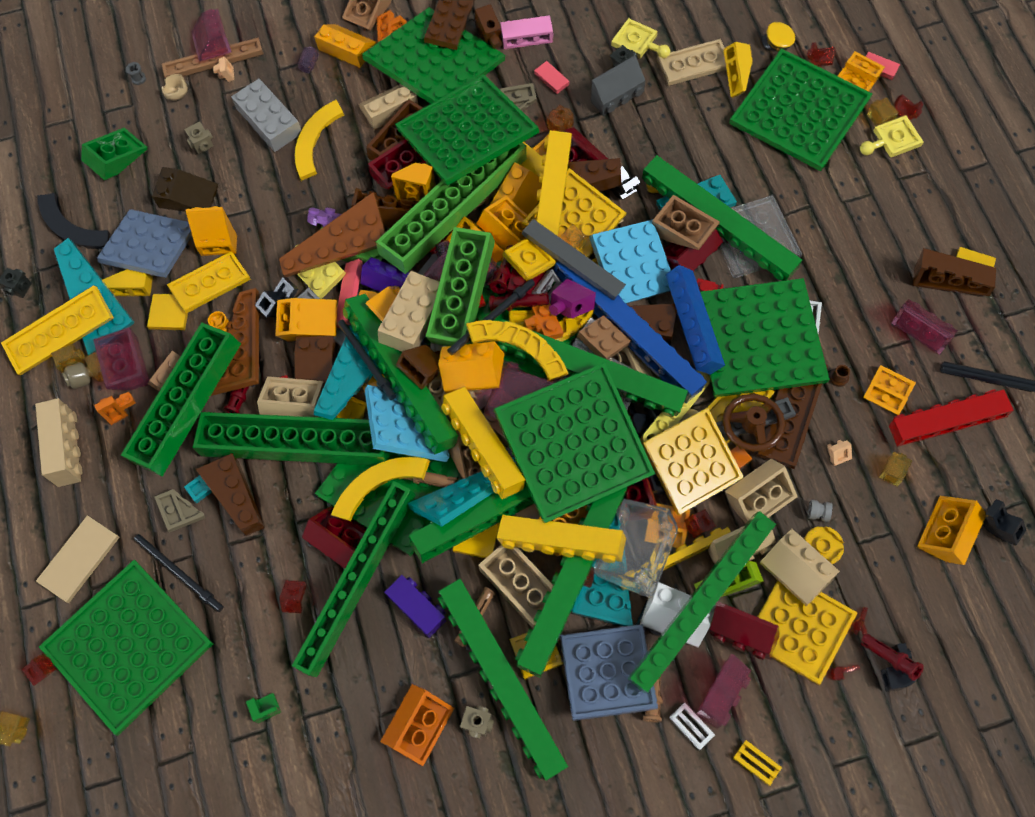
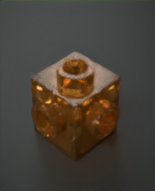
[547,105,574,132]

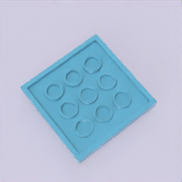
[589,220,671,304]
[365,385,450,462]

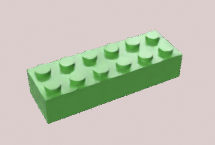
[426,227,495,346]

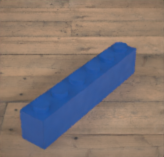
[665,265,725,375]

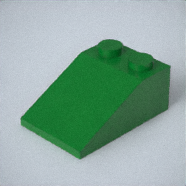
[81,128,147,180]

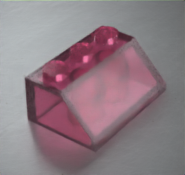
[192,8,232,62]
[892,299,958,355]
[93,327,149,390]
[696,654,751,729]

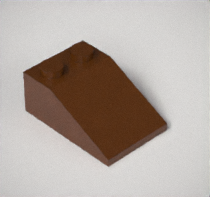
[294,336,337,388]

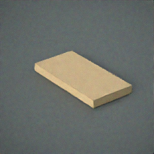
[657,39,727,86]
[36,515,120,603]

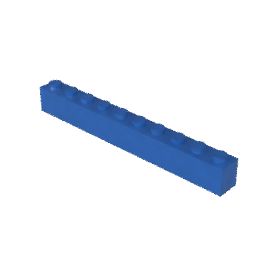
[553,261,707,404]

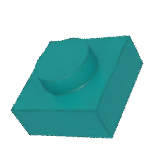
[184,475,212,503]

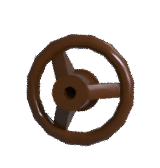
[722,394,786,452]

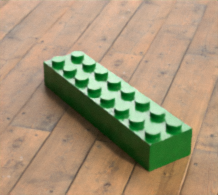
[121,322,241,477]

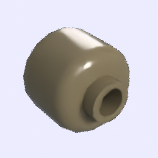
[62,362,93,389]

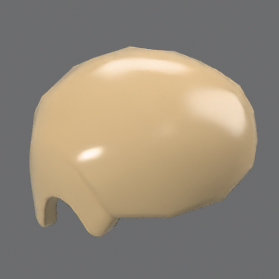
[161,74,188,101]

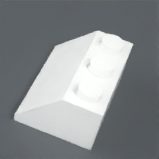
[640,583,716,648]

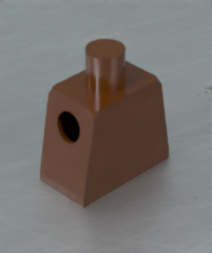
[475,4,502,49]
[396,345,441,390]

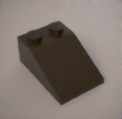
[152,167,218,212]

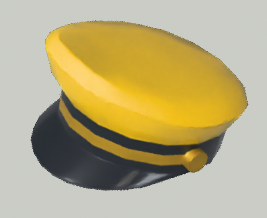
[762,22,795,51]

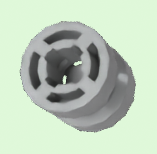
[808,499,832,522]

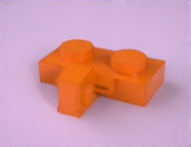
[377,10,406,42]
[523,303,564,339]
[94,392,136,425]

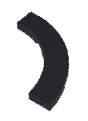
[37,193,110,249]

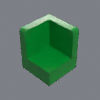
[246,693,281,723]

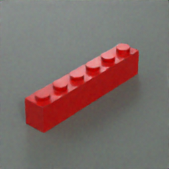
[889,389,1014,447]

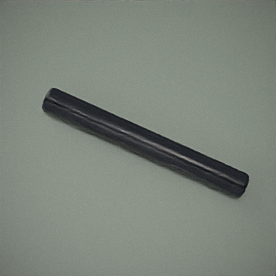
[940,361,1035,392]

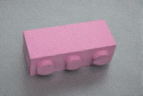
[500,16,553,49]

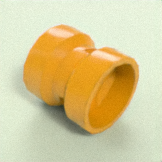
[208,311,229,332]

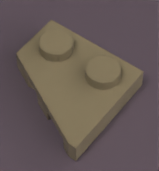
[500,83,537,111]
[154,489,205,533]

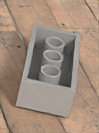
[231,79,301,152]

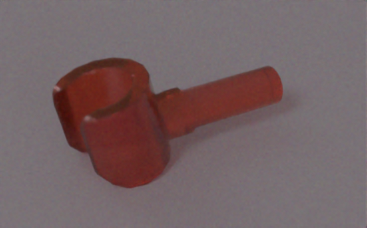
[852,607,868,635]
[831,664,860,680]

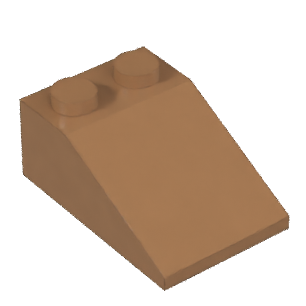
[342,0,392,30]
[652,195,720,250]

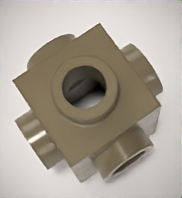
[184,121,213,154]
[460,705,494,739]

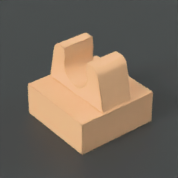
[213,57,234,82]
[827,440,852,466]

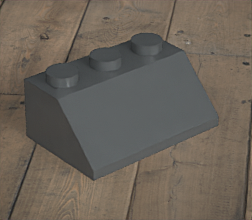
[591,56,645,115]

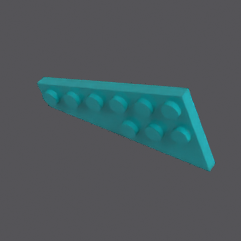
[54,238,135,357]
[314,326,378,420]
[408,457,520,527]
[572,509,633,627]

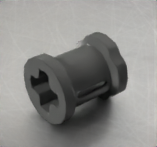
[126,62,146,85]

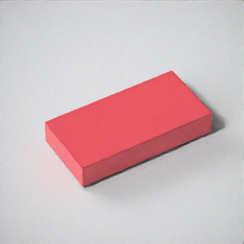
[866,52,900,80]
[534,61,569,94]

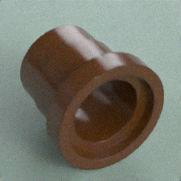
[829,365,850,387]

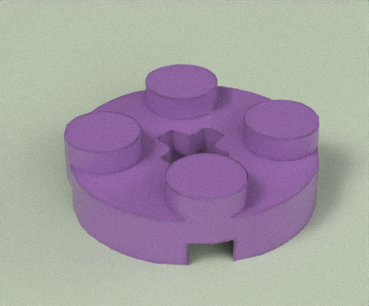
[307,208,342,228]

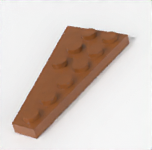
[279,192,386,277]
[211,288,259,396]

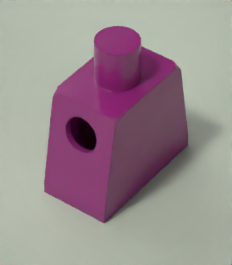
[549,279,596,319]

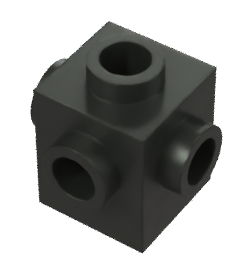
[610,45,638,67]
[0,268,32,298]

